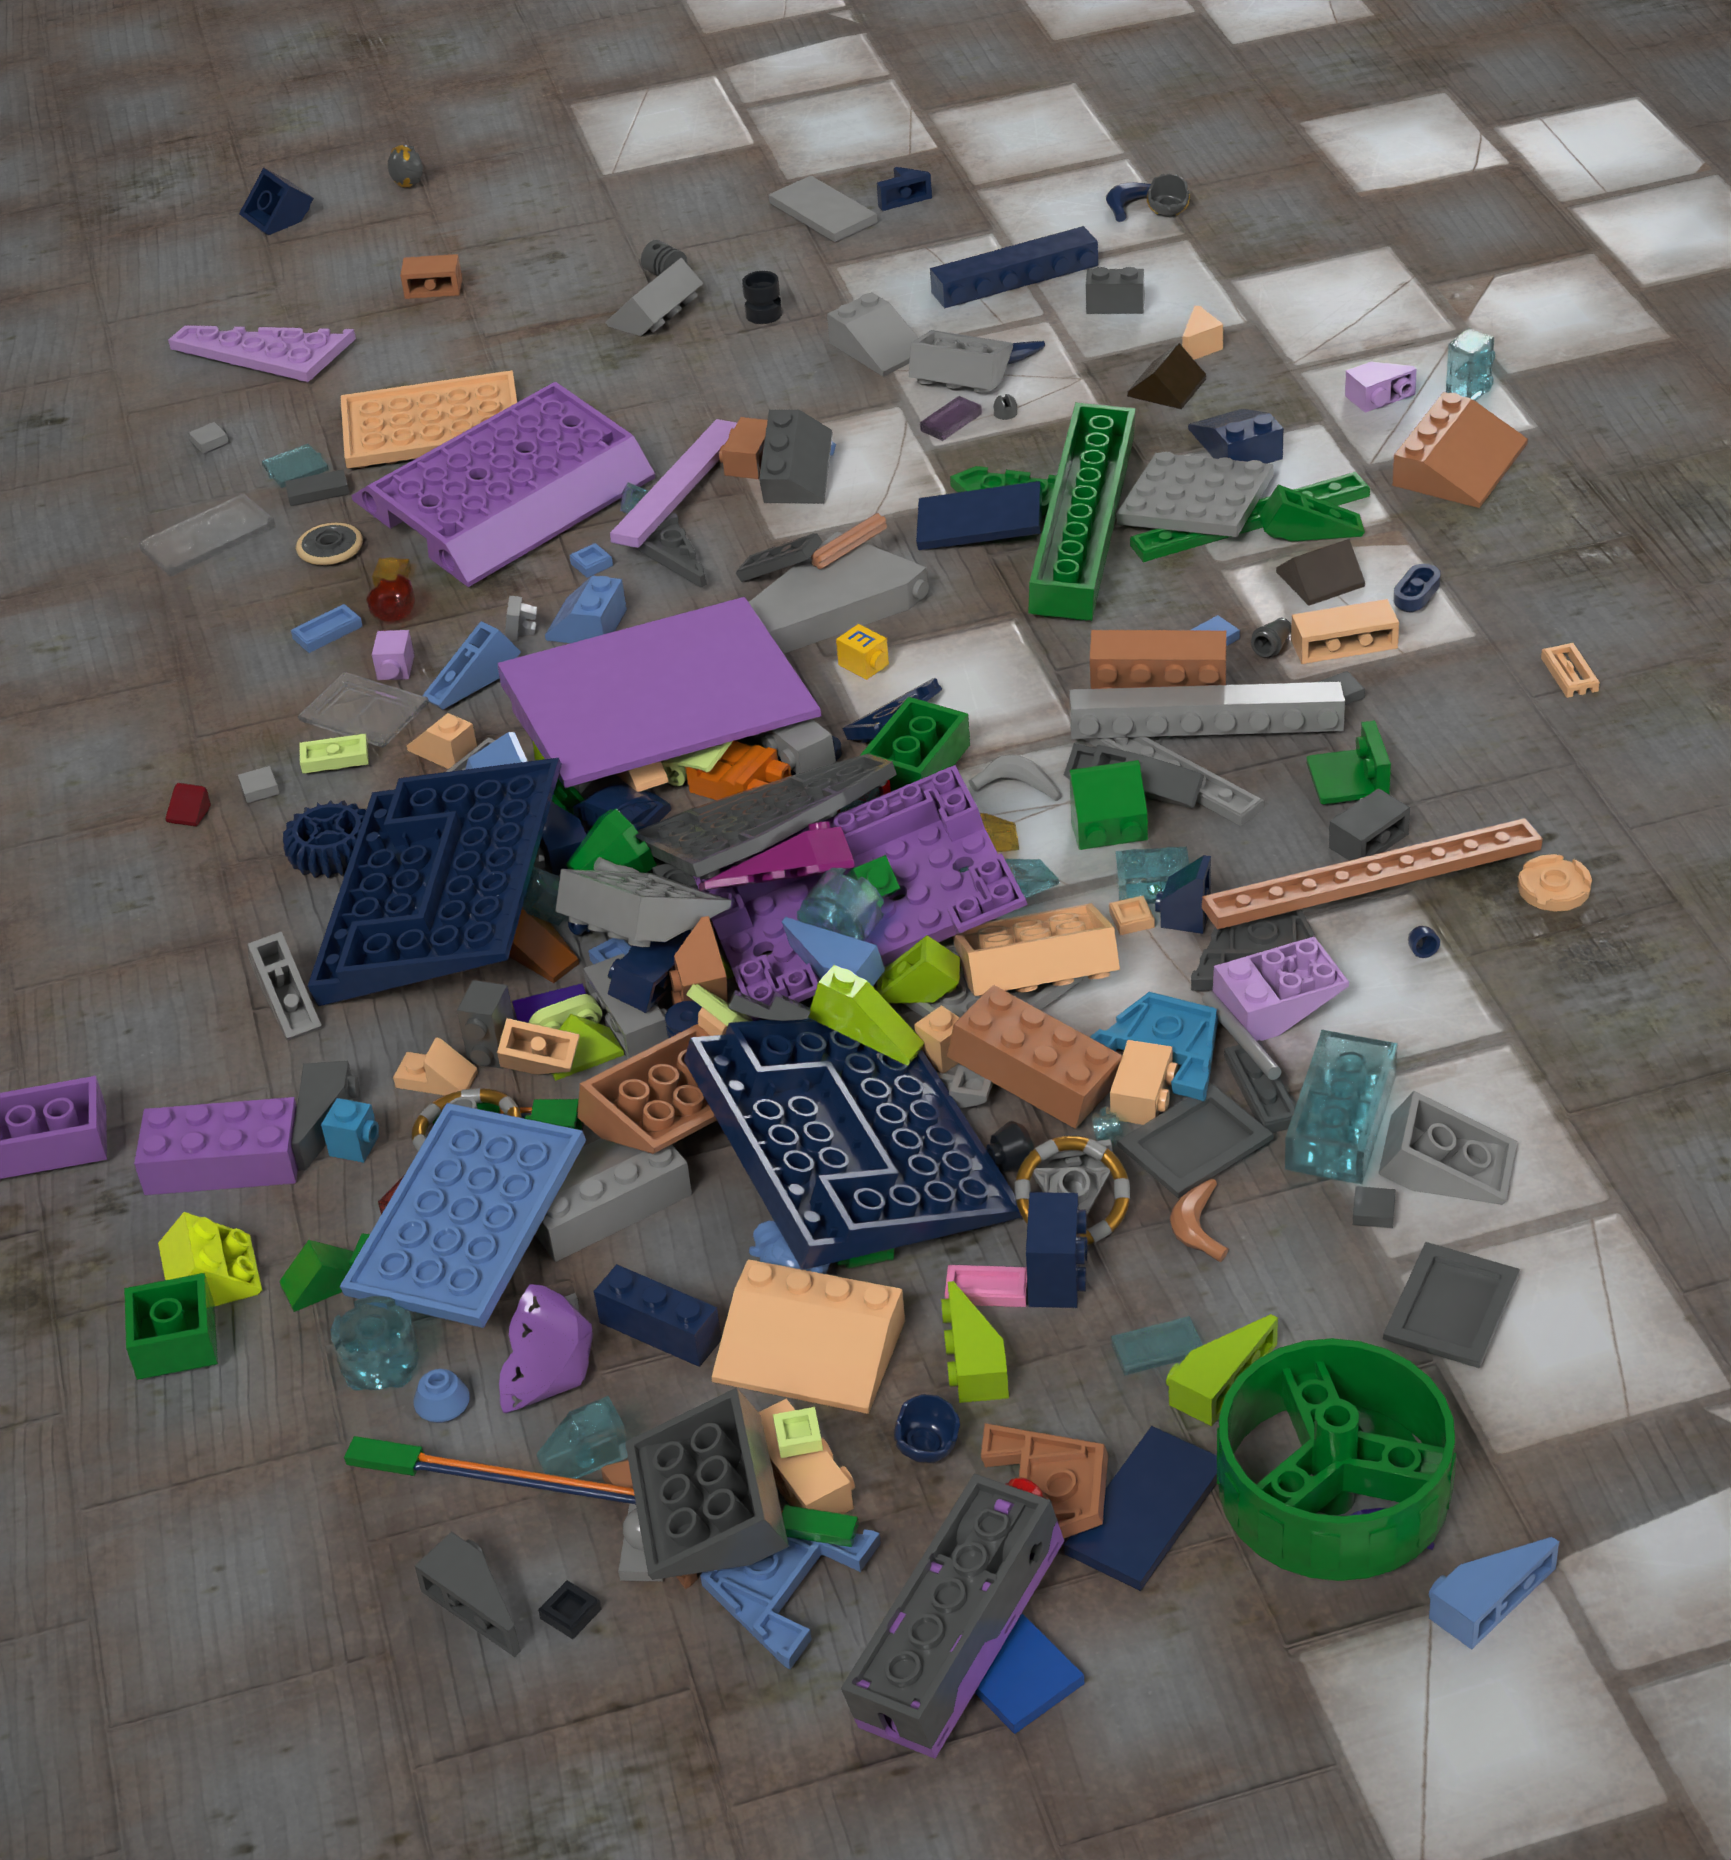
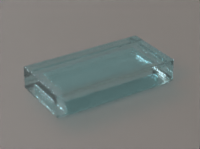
[1111,1316,1203,1376]

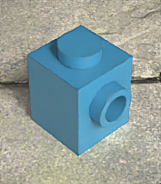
[321,1098,379,1163]

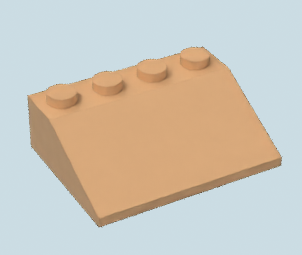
[952,903,1120,997]
[712,1259,905,1414]

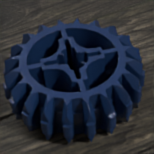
[283,800,375,878]

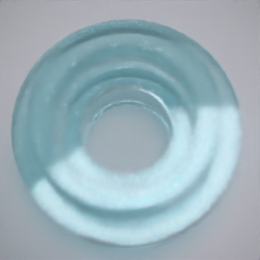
[1092,1107,1122,1145]

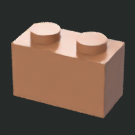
[400,254,462,299]
[719,417,768,479]

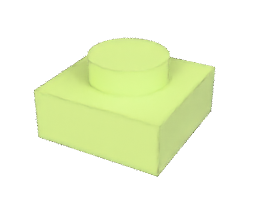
[773,1407,823,1458]

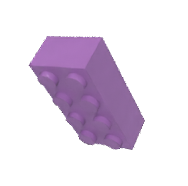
[0,1076,107,1179]
[134,1097,298,1195]

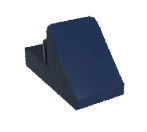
[877,167,932,211]

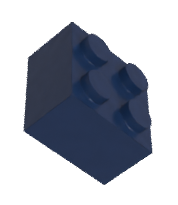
[1026,1192,1088,1308]

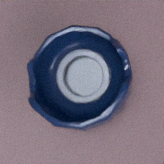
[894,1394,960,1463]

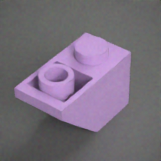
[1345,362,1417,413]

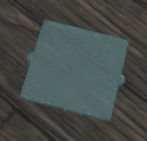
[261,444,329,488]

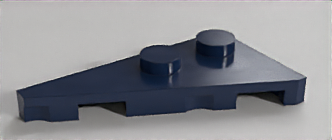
[842,678,942,743]

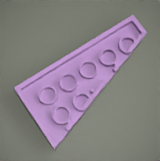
[168,326,356,382]

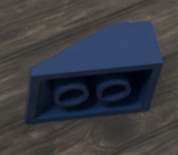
[1188,409,1284,464]

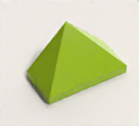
[551,1014,624,1081]

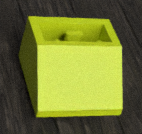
[158,1212,262,1306]

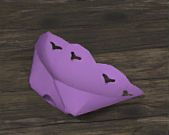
[499,1284,593,1413]

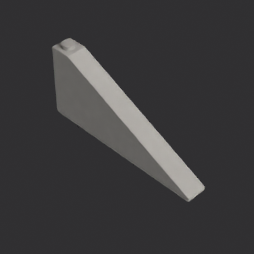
[749,532,929,654]

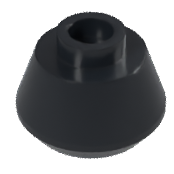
[986,1121,1034,1172]

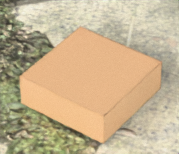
[1109,896,1155,935]

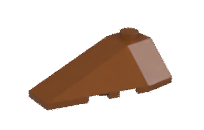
[509,894,579,983]

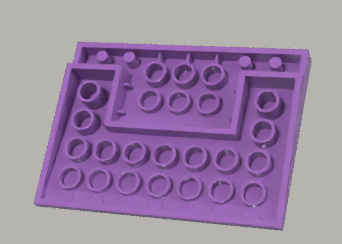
[497,597,821,788]

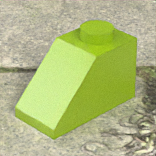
[877,935,960,1003]

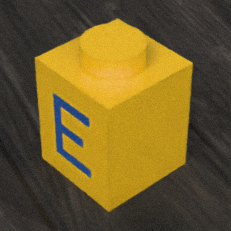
[836,624,889,680]

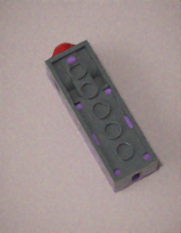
[841,1473,1064,1759]

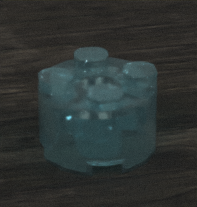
[797,868,884,941]
[330,1296,420,1390]

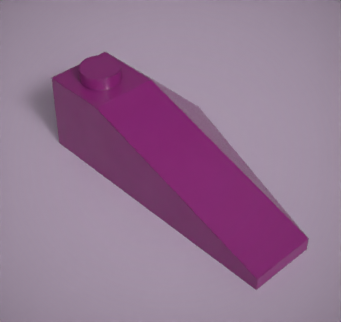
[699,821,855,891]

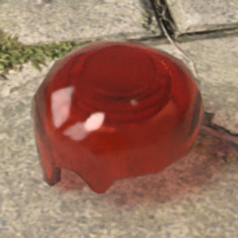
[366,574,415,622]

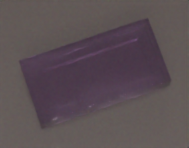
[920,396,982,441]

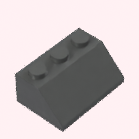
[759,409,833,504]

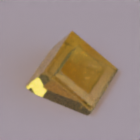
[980,813,1019,852]

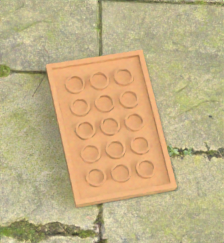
[341,370,517,469]

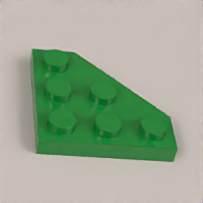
[950,466,1074,516]

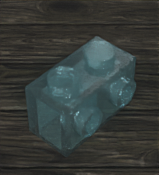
[1446,328,1495,401]
[1115,846,1189,904]

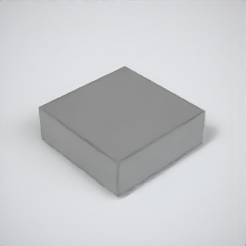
[188,422,229,453]
[238,766,279,803]

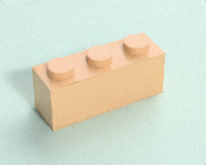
[1291,599,1399,664]
[759,1398,855,1514]

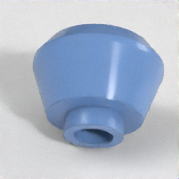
[413,1369,470,1423]

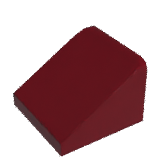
[165,783,211,827]

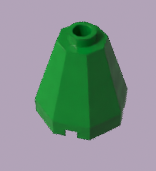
[566,809,657,873]

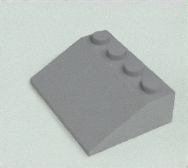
[555,869,732,947]
[535,1138,692,1262]

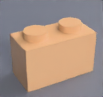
[1110,1040,1178,1125]

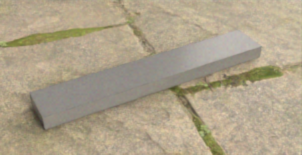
[1085,737,1264,826]

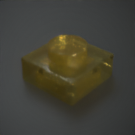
[372,557,411,587]

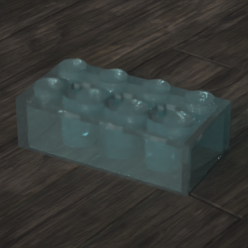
[1285,1030,1398,1184]

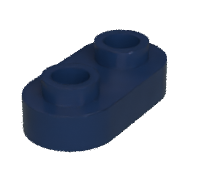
[1393,564,1441,612]

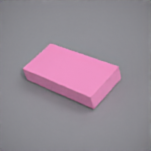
[945,1265,1028,1307]

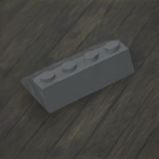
[625,1387,789,1580]

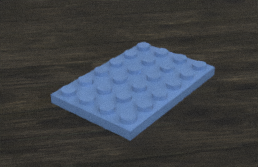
[340,1103,586,1328]

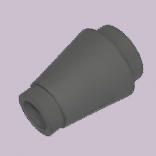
[1251,618,1291,657]

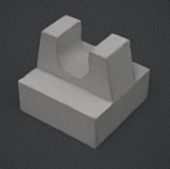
[505,596,537,641]

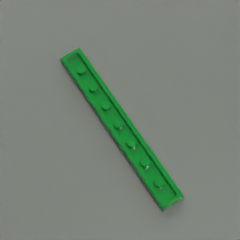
[1130,472,1370,562]

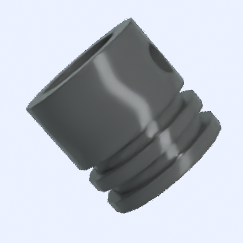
[641,240,688,276]

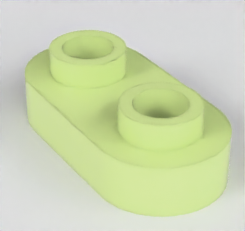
[529,994,602,1030]

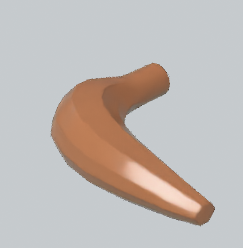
[1170,1179,1229,1262]

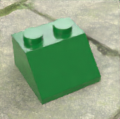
[1069,760,1148,850]

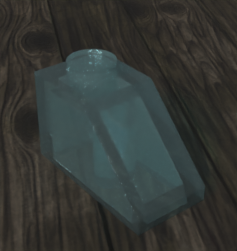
[536,1396,628,1479]

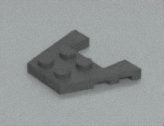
[1191,909,1315,991]

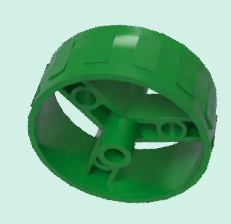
[1217,1338,1457,1581]

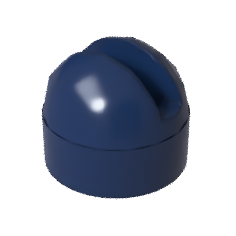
[1408,926,1440,958]

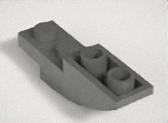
[1064,743,1204,808]

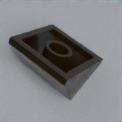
[1127,343,1206,409]
[1276,539,1365,606]

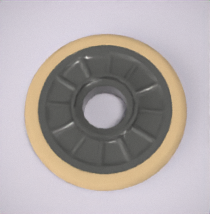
[296,523,363,565]

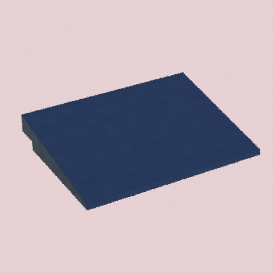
[307,757,562,1006]
[684,1010,1023,1270]

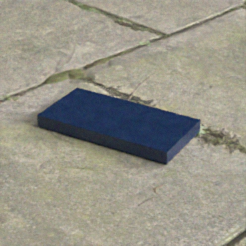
[916,481,1042,550]
[1064,1426,1217,1591]

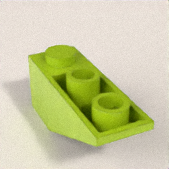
[941,1281,1009,1403]

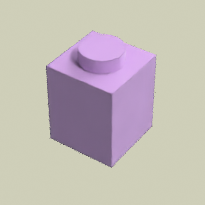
[372,630,414,680]

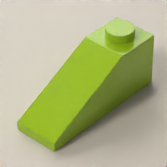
[808,965,924,1066]
[1166,1314,1278,1427]

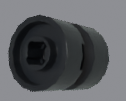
[742,271,782,324]

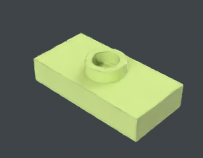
[300,733,369,774]

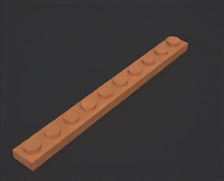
[1201,818,1543,929]

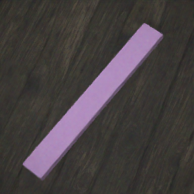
[610,419,737,548]

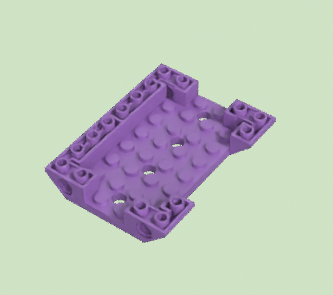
[352,382,655,587]
[693,765,1028,1021]

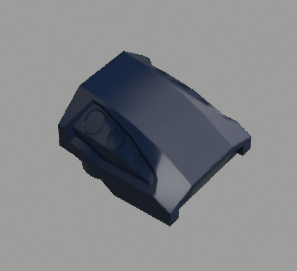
[573,783,671,831]

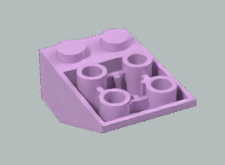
[1213,936,1349,1041]

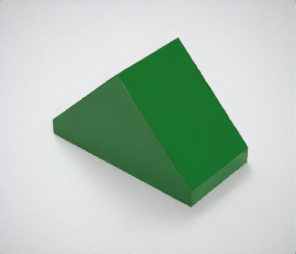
[279,1240,353,1312]

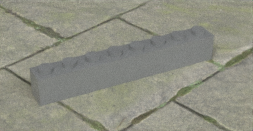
[1069,682,1345,739]

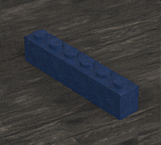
[930,226,1098,309]

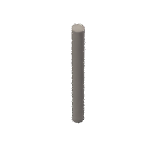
[1202,991,1281,1080]

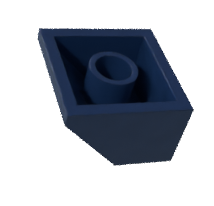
[239,168,314,235]

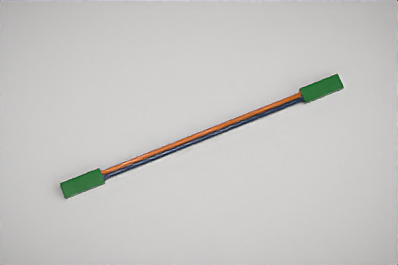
[344,1436,859,1547]

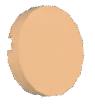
[1518,854,1592,912]

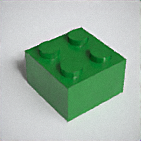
[124,1273,218,1380]

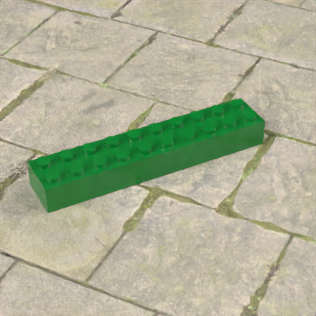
[1028,402,1136,621]

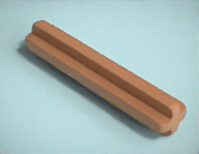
[811,513,887,569]

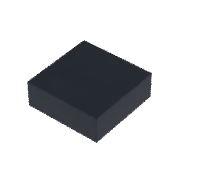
[538,1580,602,1639]

